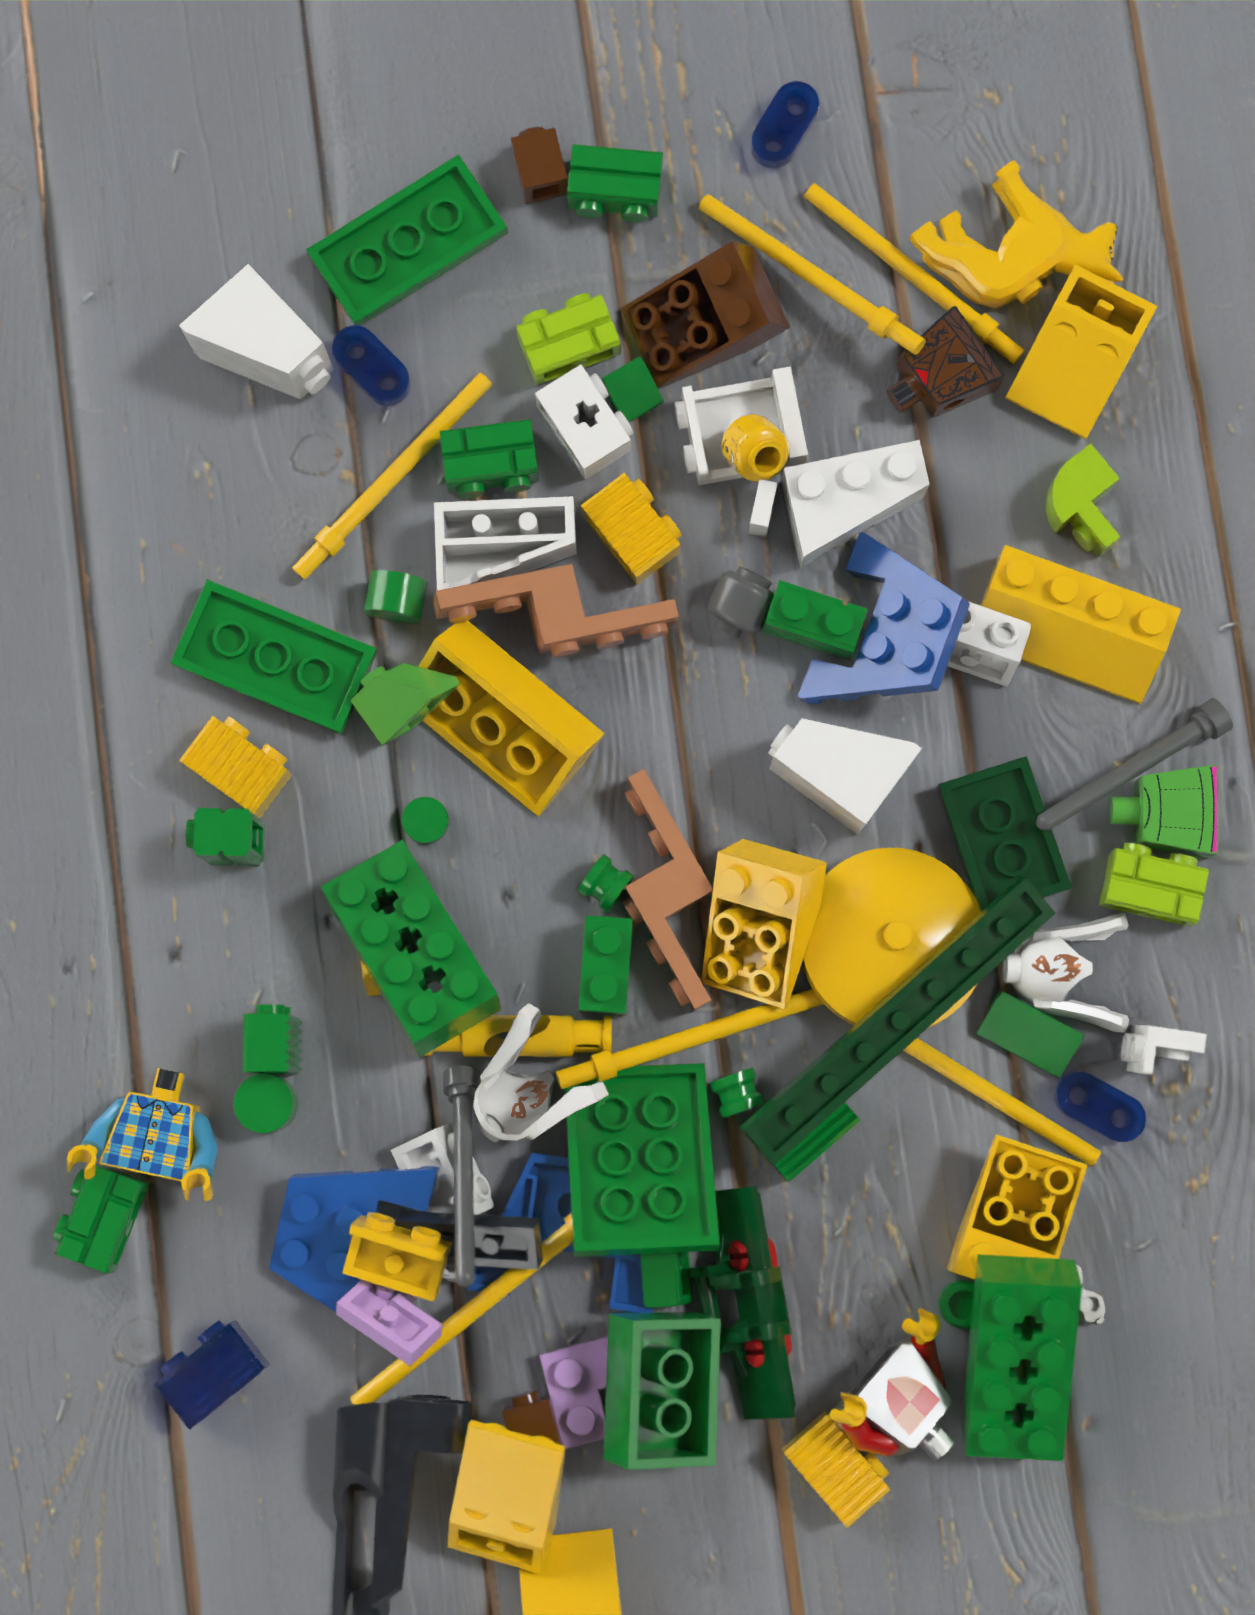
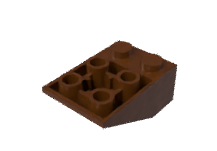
[621,241,790,389]

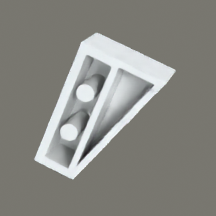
[781,440,929,569]

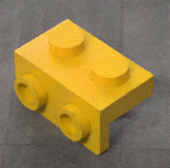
[342,1212,452,1302]

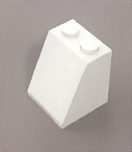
[179,264,334,399]
[768,718,922,835]

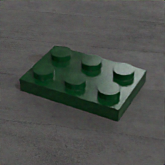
[937,756,1072,911]

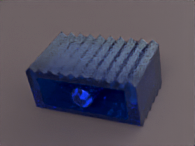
[155,1320,270,1430]

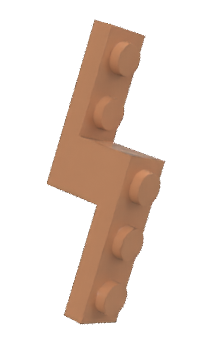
[433,564,679,658]
[622,769,713,1012]

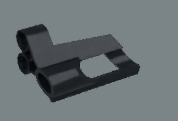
[332,1395,473,1615]

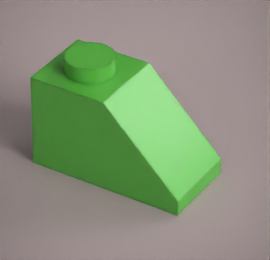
[350,663,460,746]

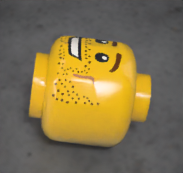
[722,414,789,482]

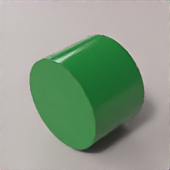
[364,570,428,624]
[234,1074,298,1133]

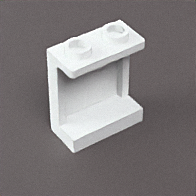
[675,366,808,486]

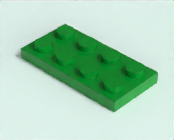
[306,154,508,328]
[170,579,378,735]

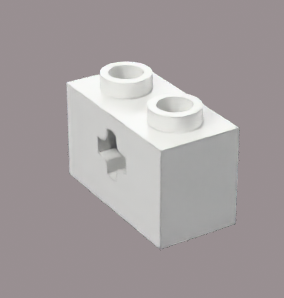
[535,365,634,480]

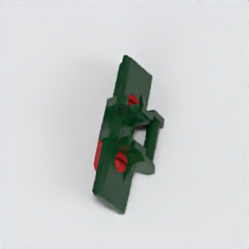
[688,1186,796,1420]

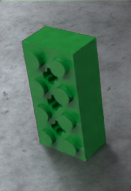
[320,840,501,1058]
[961,1254,1082,1461]

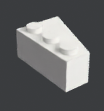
[434,496,577,590]

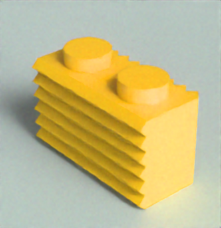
[580,473,682,585]
[179,716,292,818]
[782,1411,891,1528]

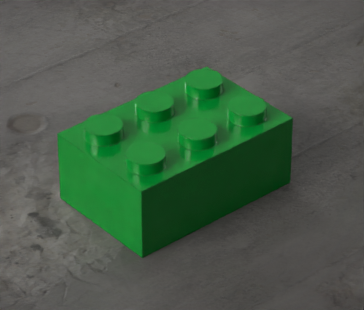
[604,1312,721,1470]

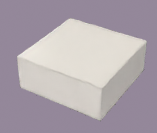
[748,479,777,537]

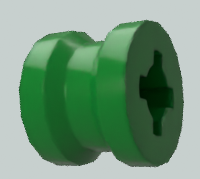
[577,854,634,913]
[710,1067,766,1118]

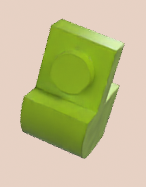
[1045,443,1121,558]

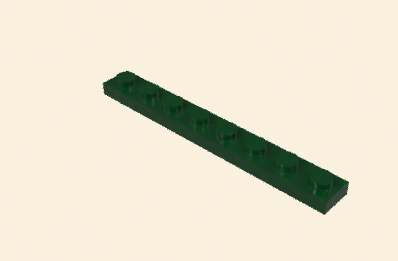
[740,877,1056,1166]

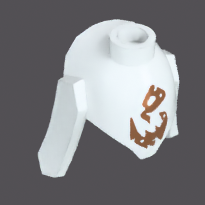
[1003,913,1129,1033]
[473,1003,609,1143]

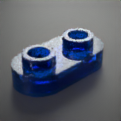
[751,81,819,168]
[332,325,411,406]
[1054,1072,1146,1142]

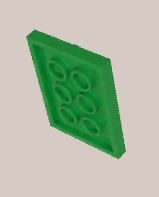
[564,1063,720,1257]

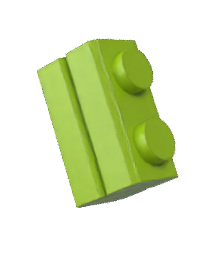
[516,293,621,386]
[1099,843,1209,927]

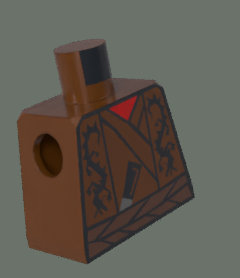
[887,305,1005,417]

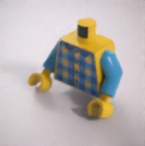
[67,1068,218,1201]

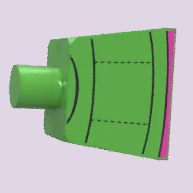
[1108,765,1218,859]

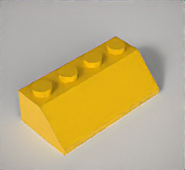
[980,545,1181,704]
[418,620,605,817]

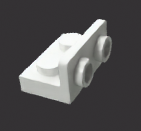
[947,601,1031,687]
[1121,1025,1207,1075]
[391,1122,494,1215]

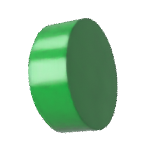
[402,797,449,844]
[937,1280,975,1329]

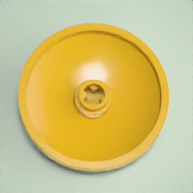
[802,847,981,1029]

